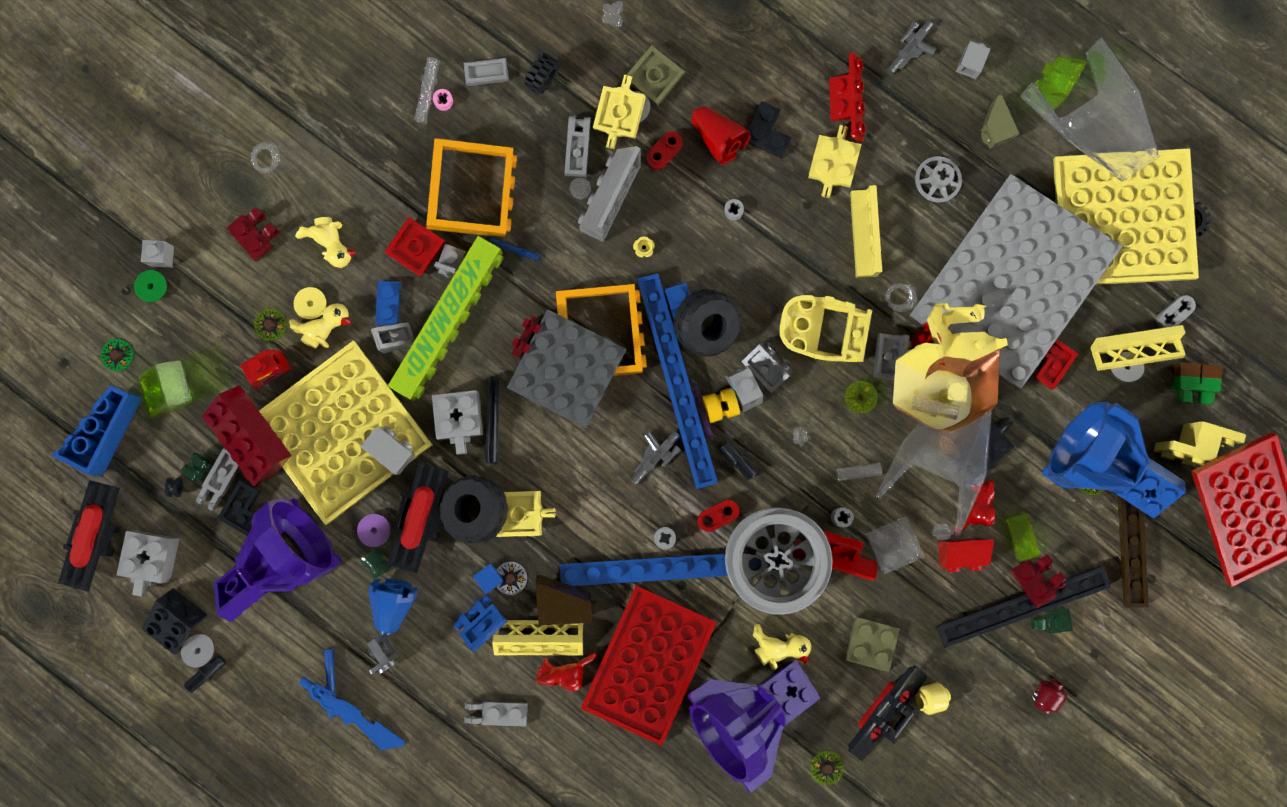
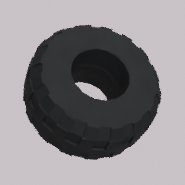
[674,289,741,357]
[440,476,508,543]

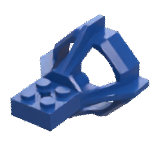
[1042,402,1186,518]

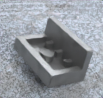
[873,333,911,380]

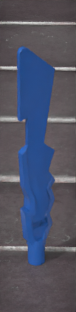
[298,676,405,750]

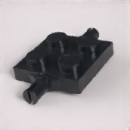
[951,414,1015,476]

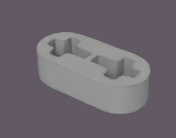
[1156,295,1196,328]

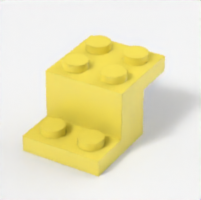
[1154,421,1246,466]

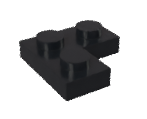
[748,101,792,159]
[217,480,261,536]

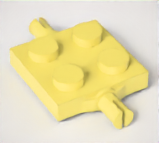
[593,75,646,149]
[808,125,862,198]
[497,491,556,537]

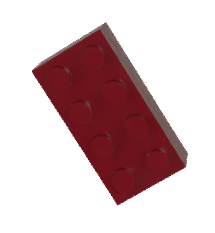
[202,385,292,486]

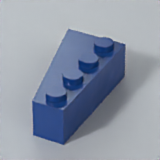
[52,385,142,477]

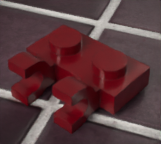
[226,207,281,261]
[511,315,542,360]
[1011,554,1066,608]

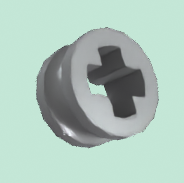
[724,199,744,220]

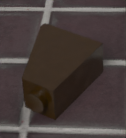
[535,575,597,625]

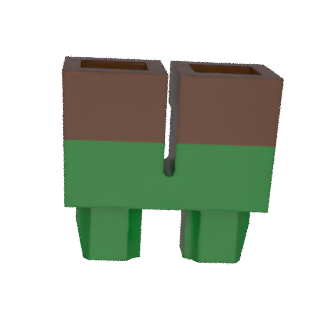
[1172,363,1223,405]

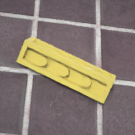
[850,185,882,278]
[1090,325,1185,371]
[492,620,583,655]

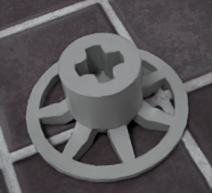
[915,156,962,203]

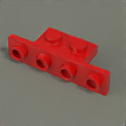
[829,53,866,142]
[792,530,878,581]

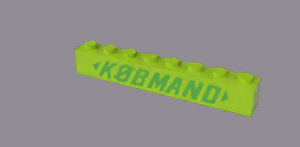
[388,236,503,401]

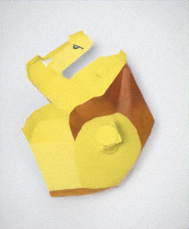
[893,303,1008,432]

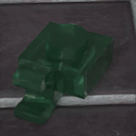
[1031,608,1073,634]

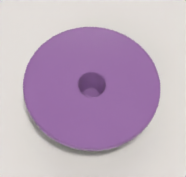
[357,514,390,547]

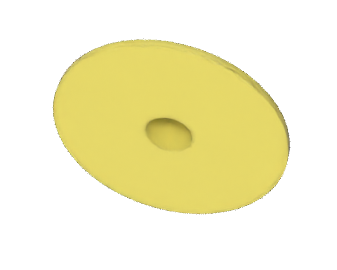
[294,287,326,320]

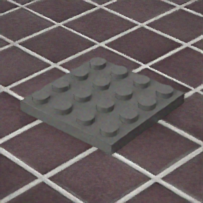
[507,309,626,428]

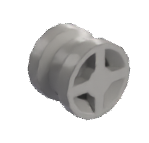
[654,527,676,549]

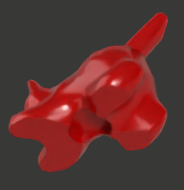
[954,480,995,534]
[535,652,597,692]

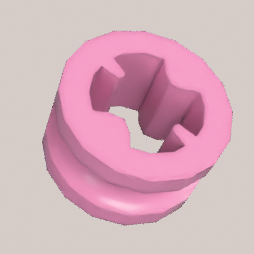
[433,89,453,111]

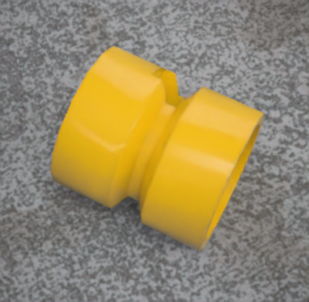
[703,388,740,423]

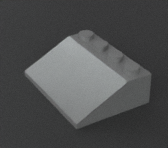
[578,146,641,242]

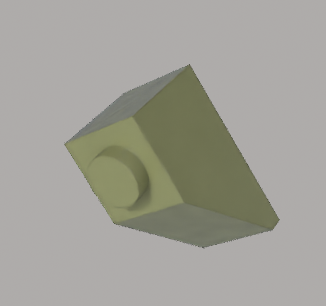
[981,94,1019,149]

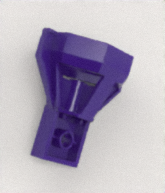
[214,498,341,622]
[688,660,820,792]

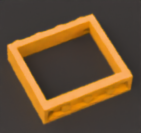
[427,138,517,238]
[556,284,647,376]

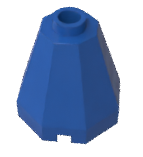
[369,578,418,635]

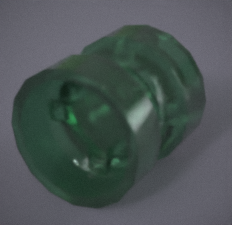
[180,452,213,483]
[360,548,391,579]

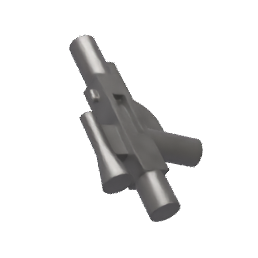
[887,21,936,75]
[630,431,682,485]

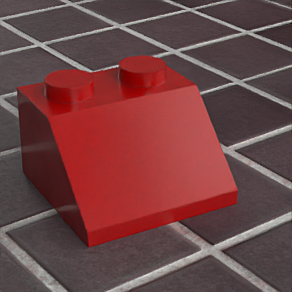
[938,538,994,572]

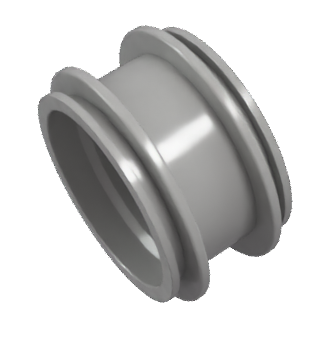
[725,508,832,614]

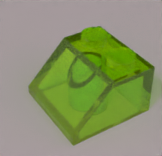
[1030,56,1087,112]
[138,360,192,418]

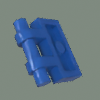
[453,594,508,652]

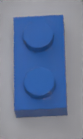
[375,281,401,326]

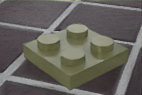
[627,45,685,107]
[845,616,900,672]

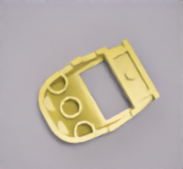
[780,295,872,362]

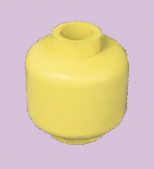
[915,682,951,715]

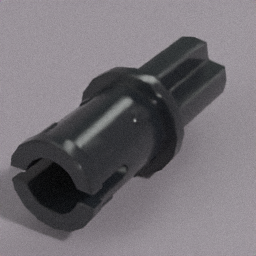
[720,440,757,481]
[184,653,227,693]

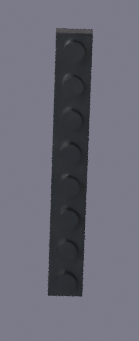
[936,566,1111,648]

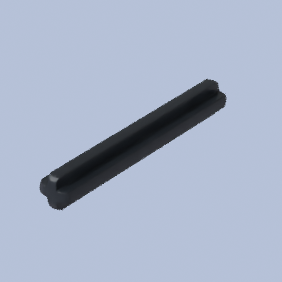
[485,377,499,464]

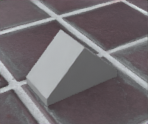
[371,322,415,354]

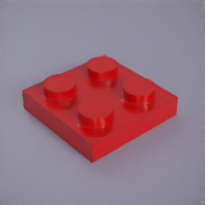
[384,217,446,278]

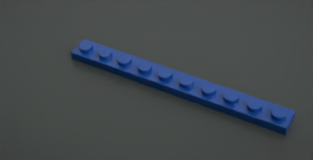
[637,273,718,489]
[560,550,781,586]

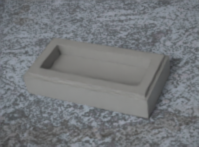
[464,58,509,86]

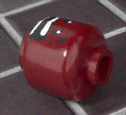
[1033,679,1067,714]

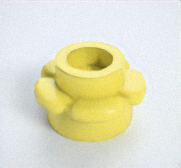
[633,236,655,258]

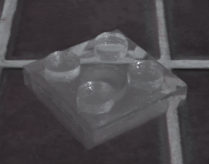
[865,516,925,574]

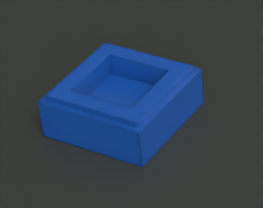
[473,563,505,594]

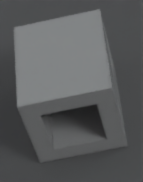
[956,41,990,79]
[141,240,174,268]

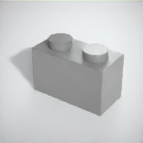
[361,426,416,475]

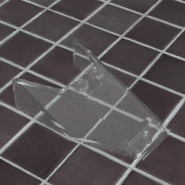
[1020,38,1160,182]
[875,410,992,537]

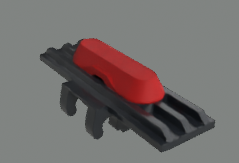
[387,462,449,573]
[58,480,122,592]
[848,665,927,761]

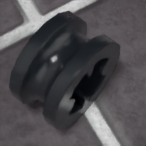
[165,477,183,497]

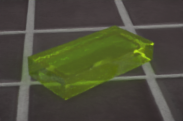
[1005,513,1041,562]

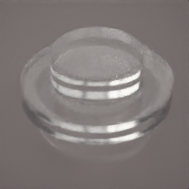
[569,178,591,200]
[793,424,808,446]
[932,524,954,540]

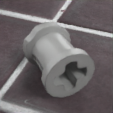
[831,507,854,527]

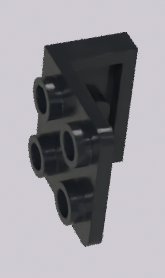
[142,588,207,655]

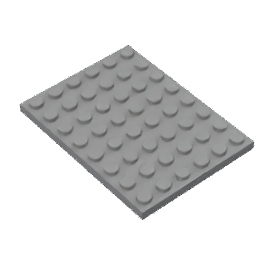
[910,174,1122,390]

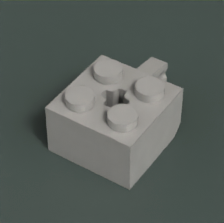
[432,390,483,455]
[117,530,180,597]

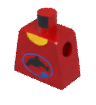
[240,349,292,390]

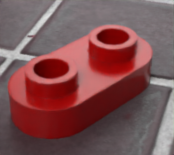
[646,131,683,170]
[697,500,739,532]

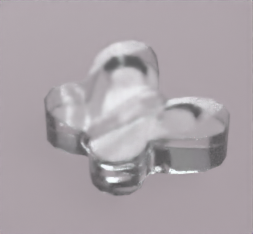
[603,1,623,28]

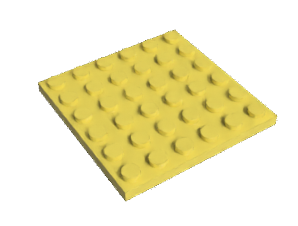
[1053,148,1199,285]
[259,340,433,525]

